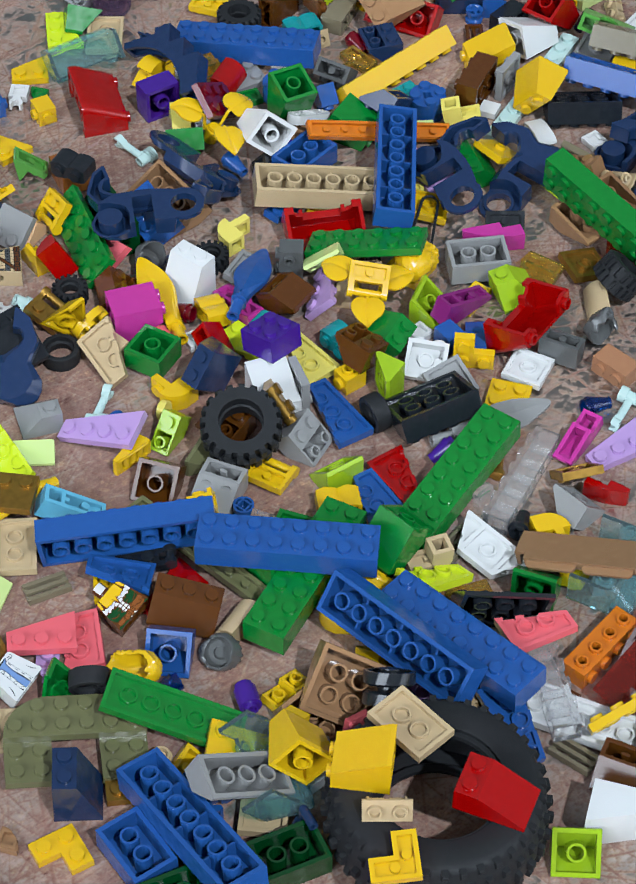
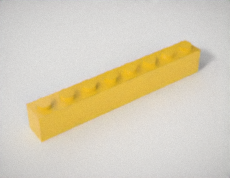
[336,24,457,104]

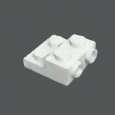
[404,336,450,382]

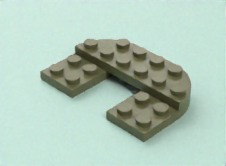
[3,694,149,789]

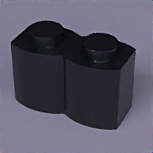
[50,148,96,184]

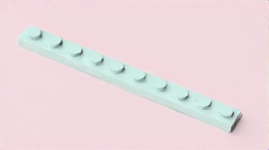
[484,32,579,139]

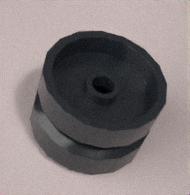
[362,667,416,706]

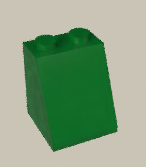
[267,63,318,121]
[328,93,377,152]
[370,505,435,576]

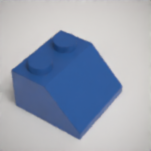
[145,625,196,678]

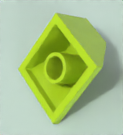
[488,264,530,314]

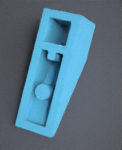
[34,483,106,518]

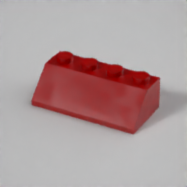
[363,1,444,38]

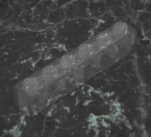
[481,426,560,536]
[524,615,585,743]

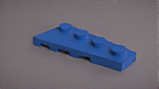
[310,378,374,449]
[475,688,546,763]

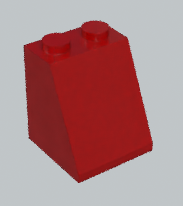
[521,0,580,29]

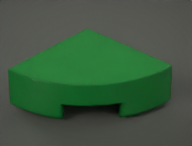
[31,86,50,99]

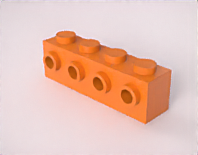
[560,606,636,690]

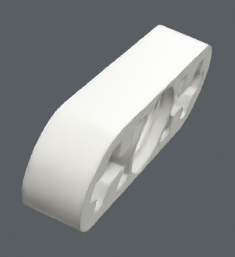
[287,109,330,125]

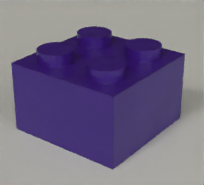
[135,70,180,123]
[241,311,302,364]

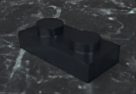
[485,211,525,230]

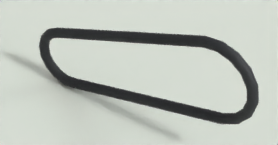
[412,195,439,244]

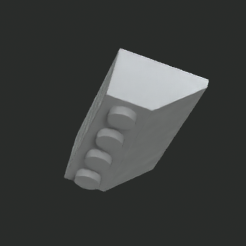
[184,751,296,801]

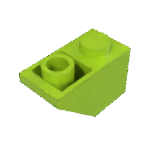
[151,409,192,456]

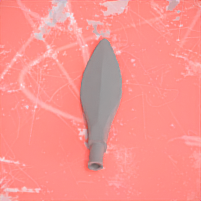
[429,398,551,448]

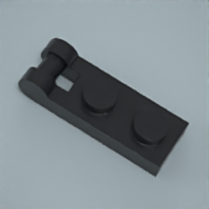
[115,543,178,572]

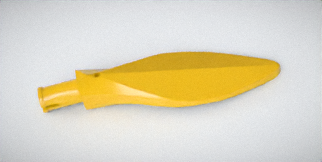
[136,257,188,345]

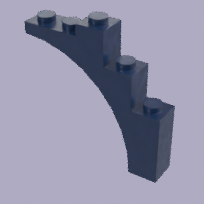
[124,23,208,100]

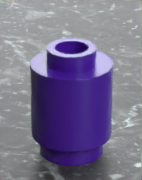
[233,679,262,715]

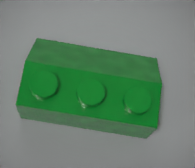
[455,139,496,188]

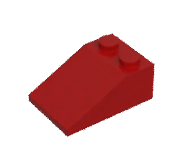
[452,751,541,833]

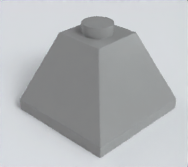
[13,398,64,440]
[553,483,605,531]

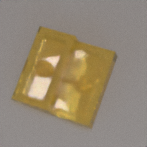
[519,251,565,285]

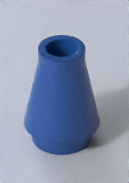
[221,152,248,178]

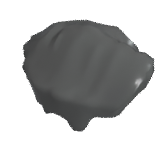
[135,240,166,275]
[583,307,618,345]
[198,632,243,672]

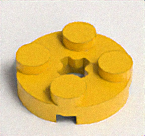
[72,305,109,340]

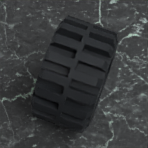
[217,0,261,26]
[593,249,636,302]

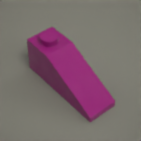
[430,285,492,324]

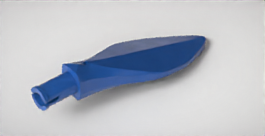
[227,248,272,321]

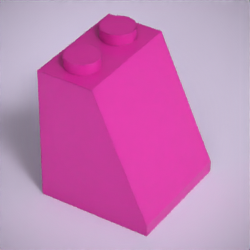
[104,281,166,342]

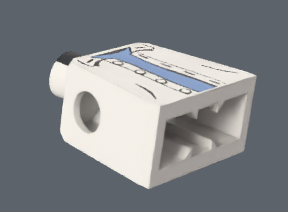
[0,652,42,708]

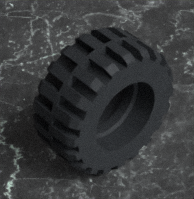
[200,384,282,469]

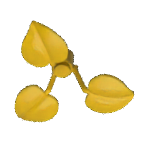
[170,92,253,156]
[321,255,414,329]

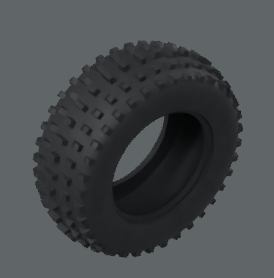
[321,695,554,884]

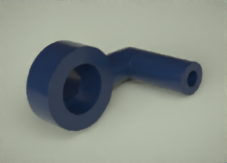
[292,804,318,831]

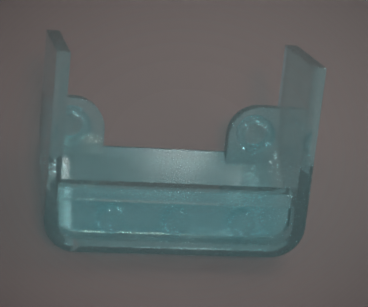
[40,27,126,83]
[566,514,636,615]
[218,710,315,822]

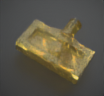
[340,45,378,74]

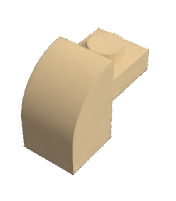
[406,533,455,571]

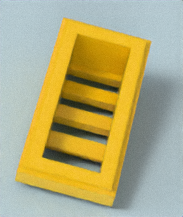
[113,434,151,476]

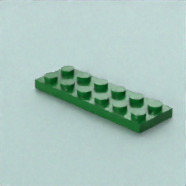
[51,184,116,290]
[304,226,429,259]
[98,667,247,747]

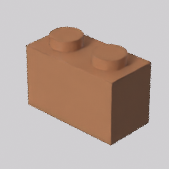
[591,343,636,389]

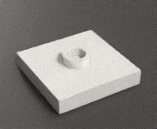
[501,349,555,391]

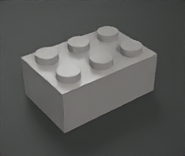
[444,235,512,285]

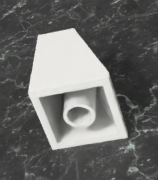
[498,17,559,60]
[237,108,298,156]
[165,239,216,306]
[244,356,302,420]
[584,778,636,844]

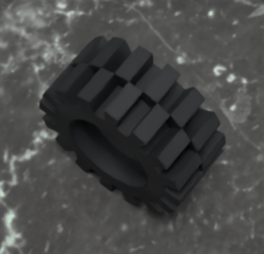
[196,240,229,275]
[52,274,89,305]

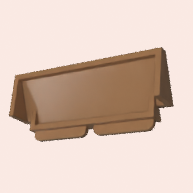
[514,530,636,579]

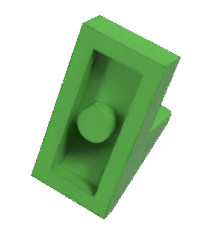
[13,146,48,180]

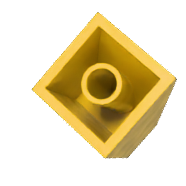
[460,23,516,68]
[513,55,568,115]
[268,708,333,786]
[326,724,397,795]

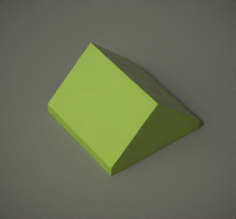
[409,274,443,329]
[375,351,405,399]
[309,456,364,488]
[549,826,602,879]

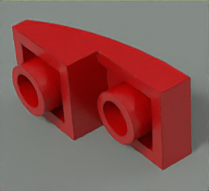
[582,477,631,506]

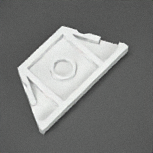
[456,510,526,580]

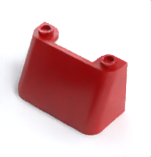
[67,66,131,138]
[281,198,366,259]
[483,277,571,354]

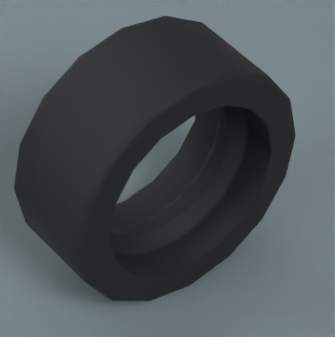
[42,334,81,372]
[359,391,393,434]
[68,665,112,695]

